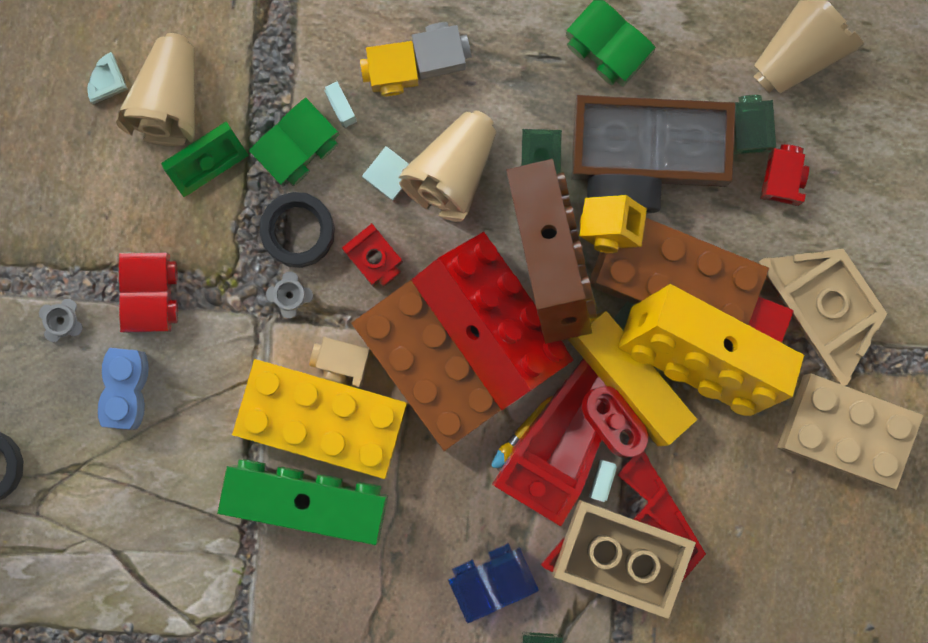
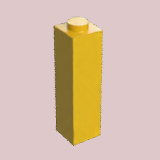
[568,311,698,447]

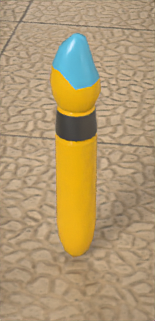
[491,396,553,468]

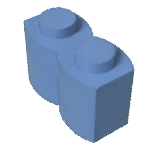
[98,348,149,430]

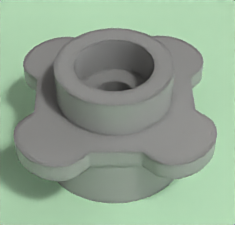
[266,272,313,318]
[39,299,83,342]

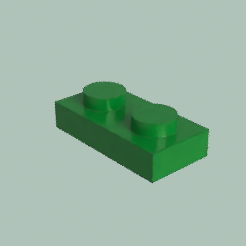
[161,121,249,197]

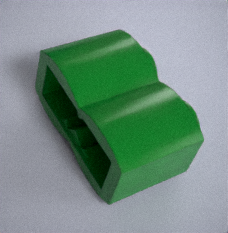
[566,0,656,87]
[249,97,340,187]

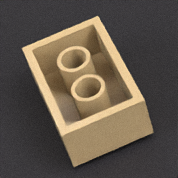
[777,374,923,490]
[552,500,696,619]

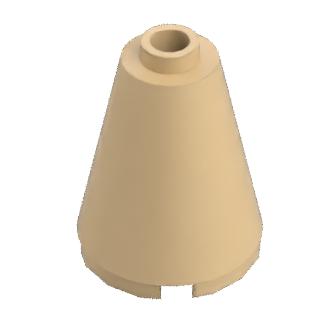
[753,0,864,94]
[116,33,195,146]
[399,111,496,222]

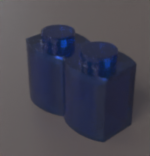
[447,543,539,624]

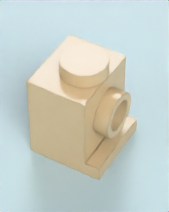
[309,337,371,388]

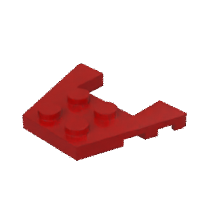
[540,451,706,582]

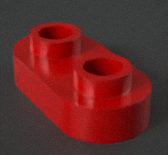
[582,386,648,458]

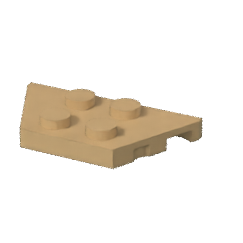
[757,249,887,386]

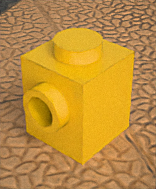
[360,41,419,97]
[579,195,647,253]

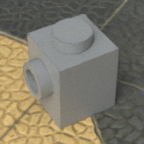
[411,22,472,80]

